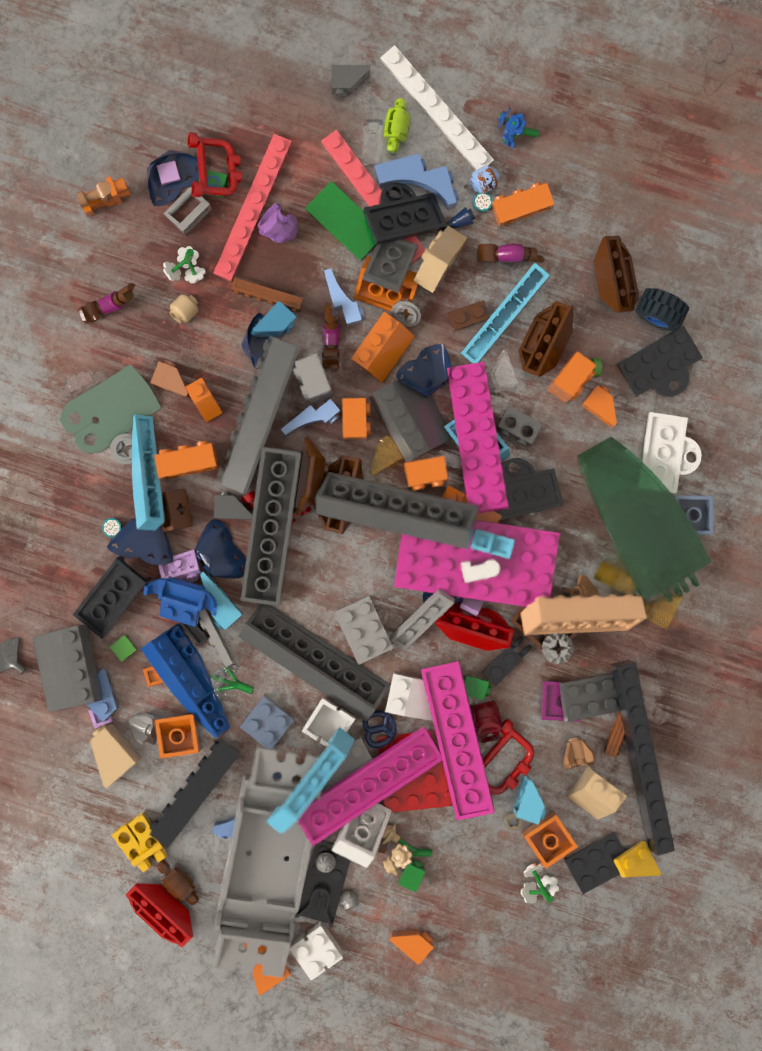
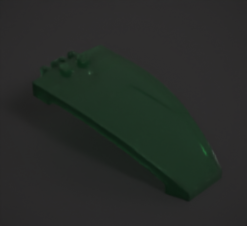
[577,437,712,603]

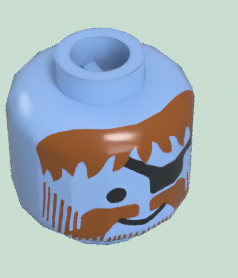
[470,165,500,194]

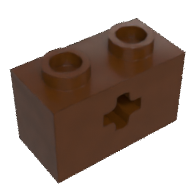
[161,489,193,532]

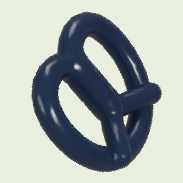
[362,711,397,748]

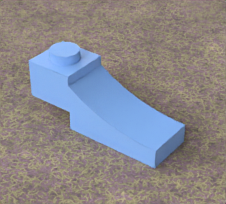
[324,268,364,327]
[281,399,341,436]

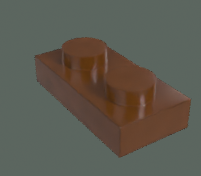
[447,300,490,331]

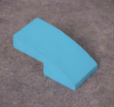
[471,529,516,559]

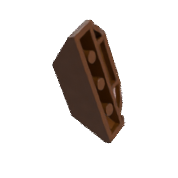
[593,236,639,313]
[519,301,573,377]
[294,437,329,514]
[315,455,363,534]

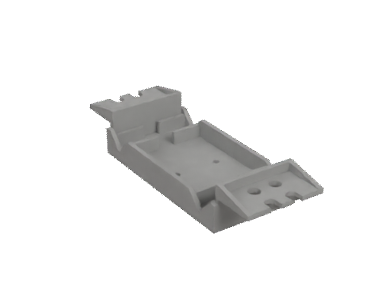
[213,747,323,977]

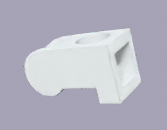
[461,560,500,582]

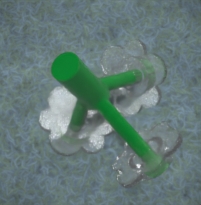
[211,663,254,700]

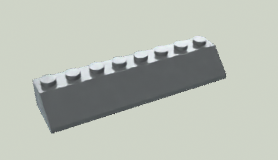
[217,336,300,494]
[241,447,303,606]
[316,472,479,549]
[238,604,390,722]

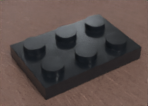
[564,832,625,894]

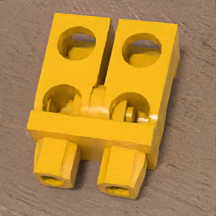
[112,811,167,872]

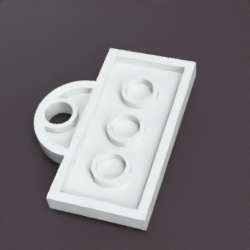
[638,412,702,494]

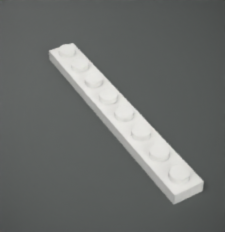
[380,45,494,170]

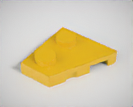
[614,841,662,877]

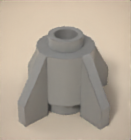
[128,713,165,745]

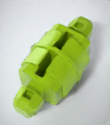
[383,98,411,153]

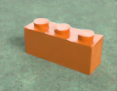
[491,182,555,227]

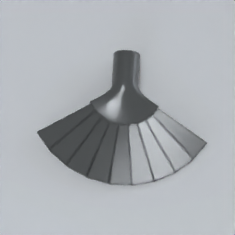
[0,638,26,675]

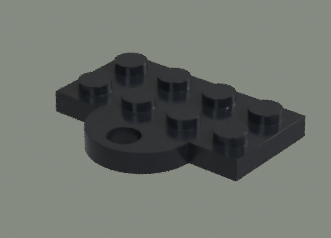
[363,183,447,245]
[617,325,703,397]
[495,458,563,520]

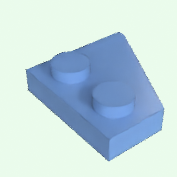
[86,668,118,722]

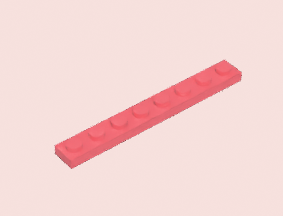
[321,130,425,264]
[214,134,292,282]

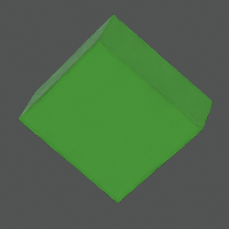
[110,635,138,662]

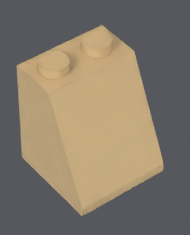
[90,723,142,789]
[566,766,627,820]

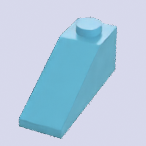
[200,572,244,630]

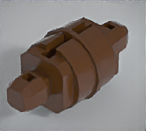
[157,860,199,906]

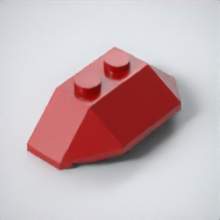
[435,601,514,651]
[125,883,194,947]

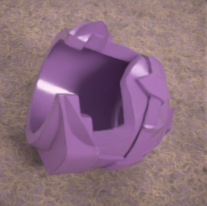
[258,203,298,243]

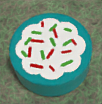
[473,193,492,212]
[102,518,122,537]

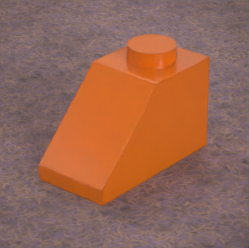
[185,378,223,422]
[581,385,617,428]
[389,930,434,965]

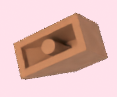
[150,360,190,398]

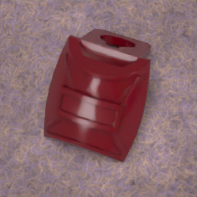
[470,700,502,743]

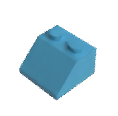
[251,301,296,337]

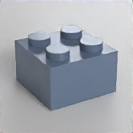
[670,495,714,535]
[240,694,295,749]

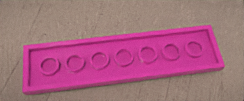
[447,361,508,513]
[421,661,495,820]
[297,726,442,846]

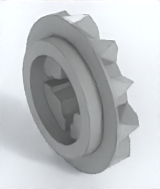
[391,299,422,327]
[110,434,132,464]
[542,633,574,664]

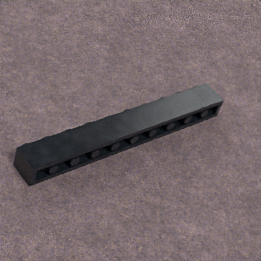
[610,660,675,856]

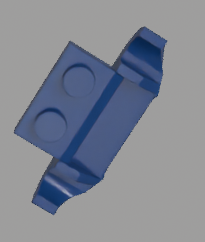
[143,576,218,627]

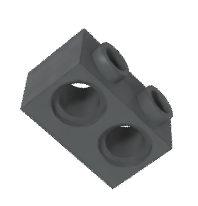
[497,406,543,446]

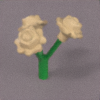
[382,823,432,876]

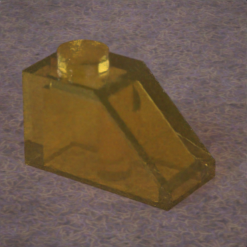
[370,436,404,477]
[593,561,639,595]
[644,593,684,630]

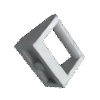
[163,187,212,236]

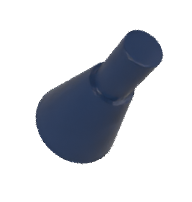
[442,207,476,232]

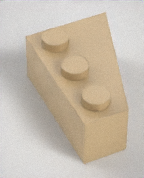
[413,226,467,293]

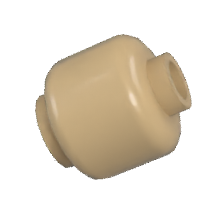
[170,294,198,323]

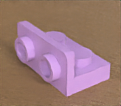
[158,550,202,582]

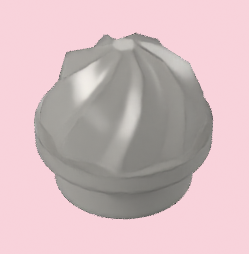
[316,853,335,873]
[340,891,359,911]

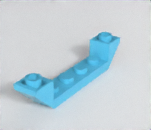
[266,727,355,834]

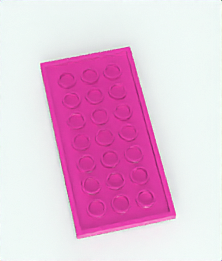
[394,520,560,607]

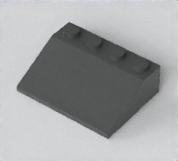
[369,378,452,463]
[33,625,103,712]

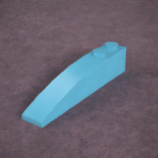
[461,263,550,363]
[132,414,165,531]

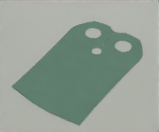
[60,364,161,453]

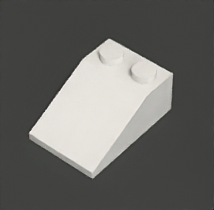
[385,672,433,721]
[332,803,392,868]

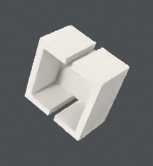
[302,696,356,747]
[289,921,344,981]

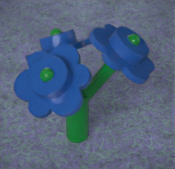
[498,108,539,149]

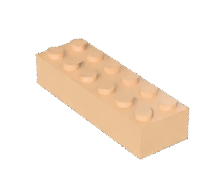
[521,594,647,635]

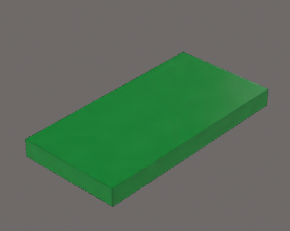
[305,181,376,262]

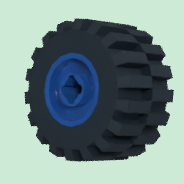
[635,288,690,331]

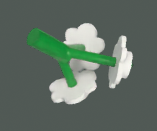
[163,246,206,283]
[521,863,559,904]

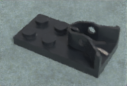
[73,556,152,639]
[295,840,351,927]

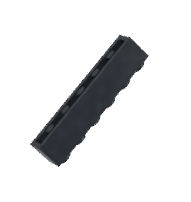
[149,740,240,849]

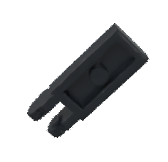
[482,636,532,686]

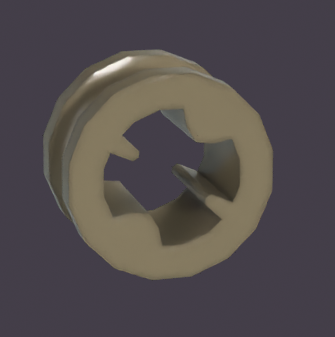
[504,812,522,831]

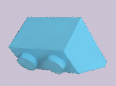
[513,774,546,825]

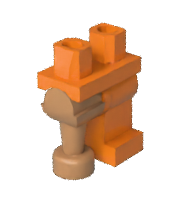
[76,176,131,217]

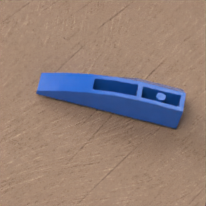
[141,623,230,738]

